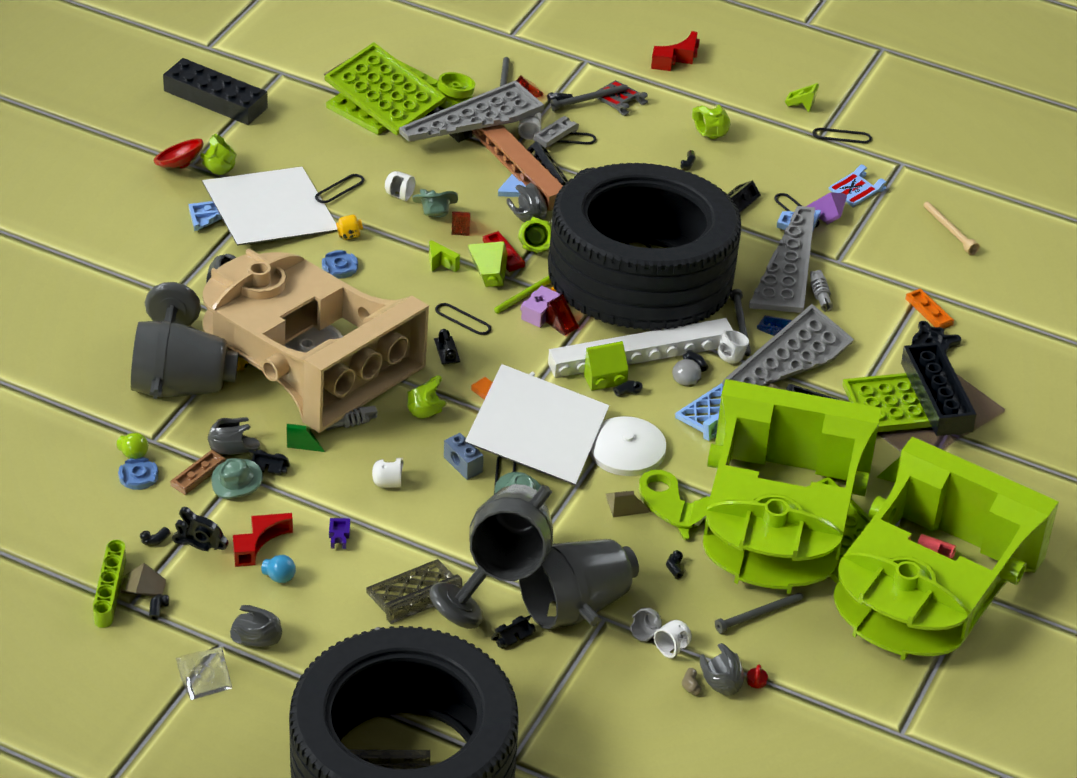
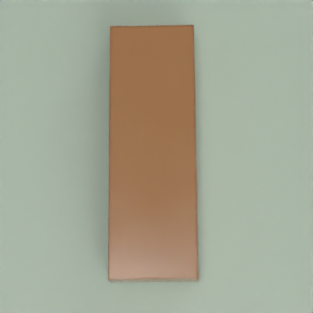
[170,450,226,495]

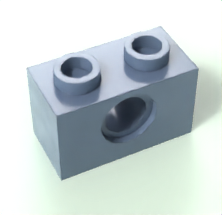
[444,433,484,480]

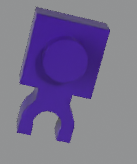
[329,518,350,549]

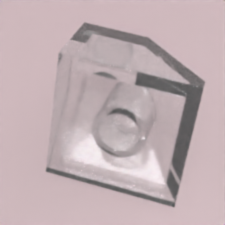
[176,647,232,700]

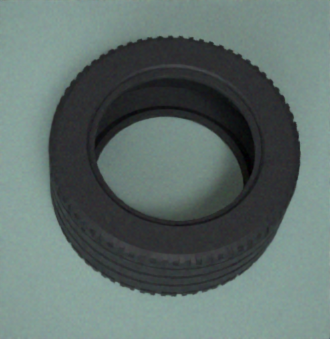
[548,163,741,330]
[289,626,519,778]

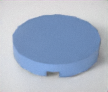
[322,250,358,279]
[118,457,159,490]

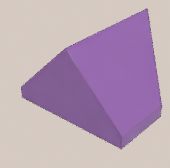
[805,192,847,225]

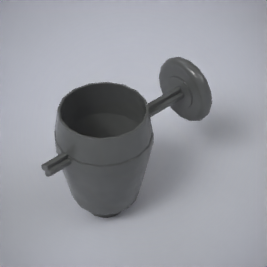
[131,282,239,399]
[430,484,553,629]
[519,539,639,629]

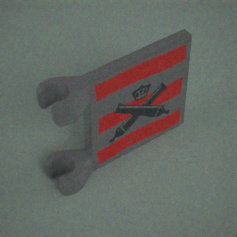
[597,80,648,116]

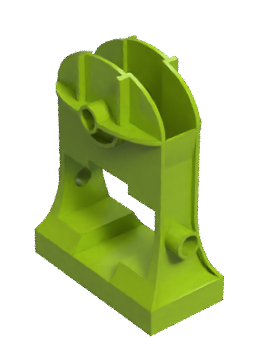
[703,379,882,594]
[834,436,1059,660]

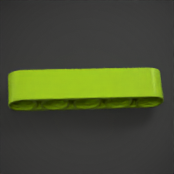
[93,539,126,628]

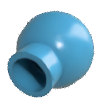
[261,555,296,583]

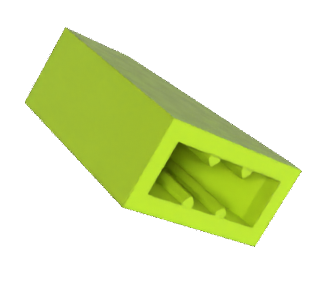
[468,241,508,287]

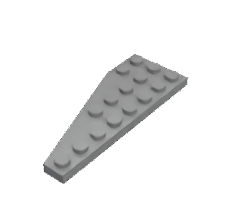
[399,80,544,142]
[722,304,854,386]

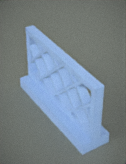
[675,383,724,441]

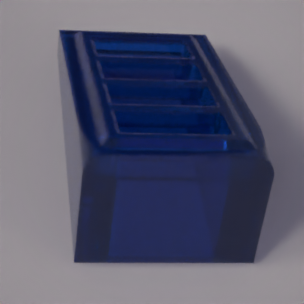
[757,315,792,336]

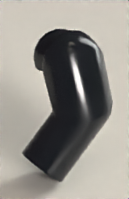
[547,92,573,103]
[680,150,696,171]
[683,350,708,372]
[613,380,643,396]
[140,527,171,545]
[666,550,684,579]
[149,594,169,619]

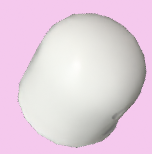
[385,171,416,201]
[718,330,749,364]
[372,458,403,488]
[654,620,692,658]

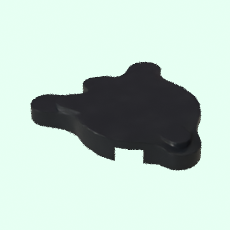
[911,321,961,354]
[172,507,229,551]

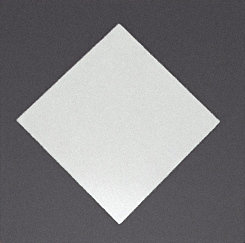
[202,167,338,246]
[465,364,609,485]

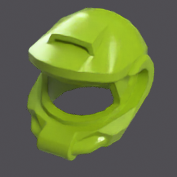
[692,104,731,139]
[200,134,237,175]
[518,217,551,253]
[407,375,447,419]

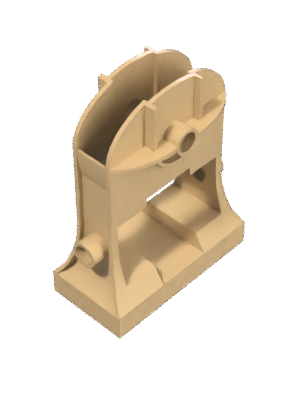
[203,249,429,433]

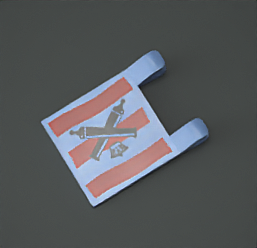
[829,164,887,207]

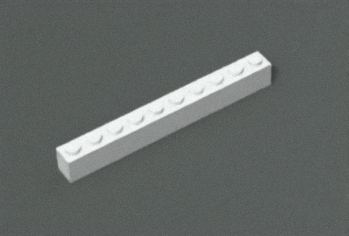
[548,318,733,378]

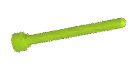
[494,275,551,314]

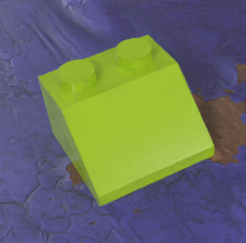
[584,341,628,391]

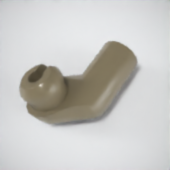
[682,668,702,696]

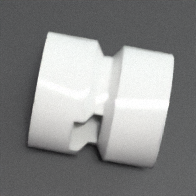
[518,112,541,140]

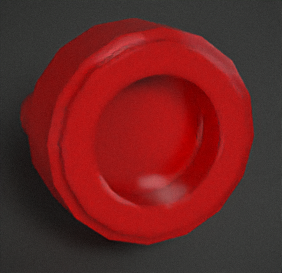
[746,664,768,688]

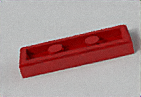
[483,231,525,272]

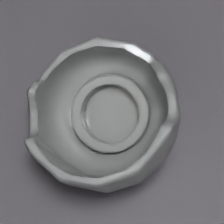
[672,359,701,385]
[630,608,662,641]

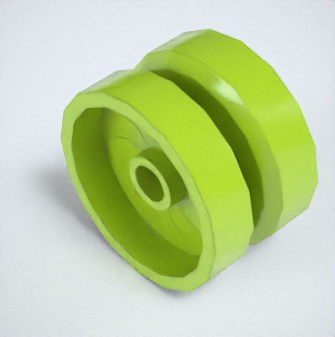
[437,72,475,109]

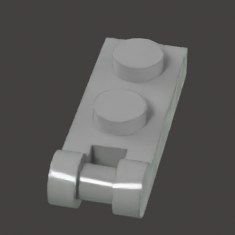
[534,116,579,148]

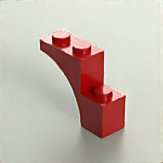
[651,31,700,71]
[233,513,293,567]

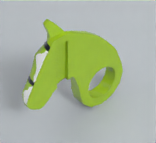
[639,470,710,540]

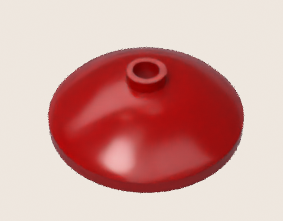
[153,138,204,168]

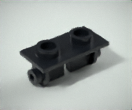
[434,329,460,365]
[249,450,290,475]
[491,615,536,648]

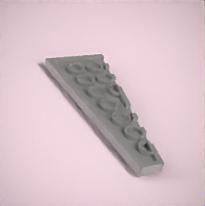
[749,206,815,313]

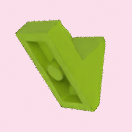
[785,83,819,112]
[429,240,460,272]

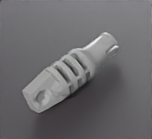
[810,270,833,311]
[326,406,378,431]

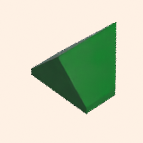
[287,424,325,452]

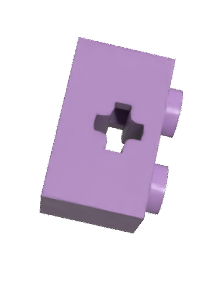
[520,285,560,327]

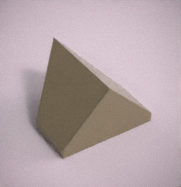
[606,491,651,517]
[121,563,166,596]

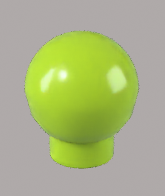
[116,433,149,459]

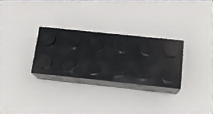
[163,58,268,125]
[901,342,977,436]

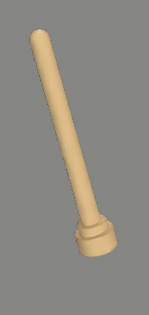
[924,202,980,255]

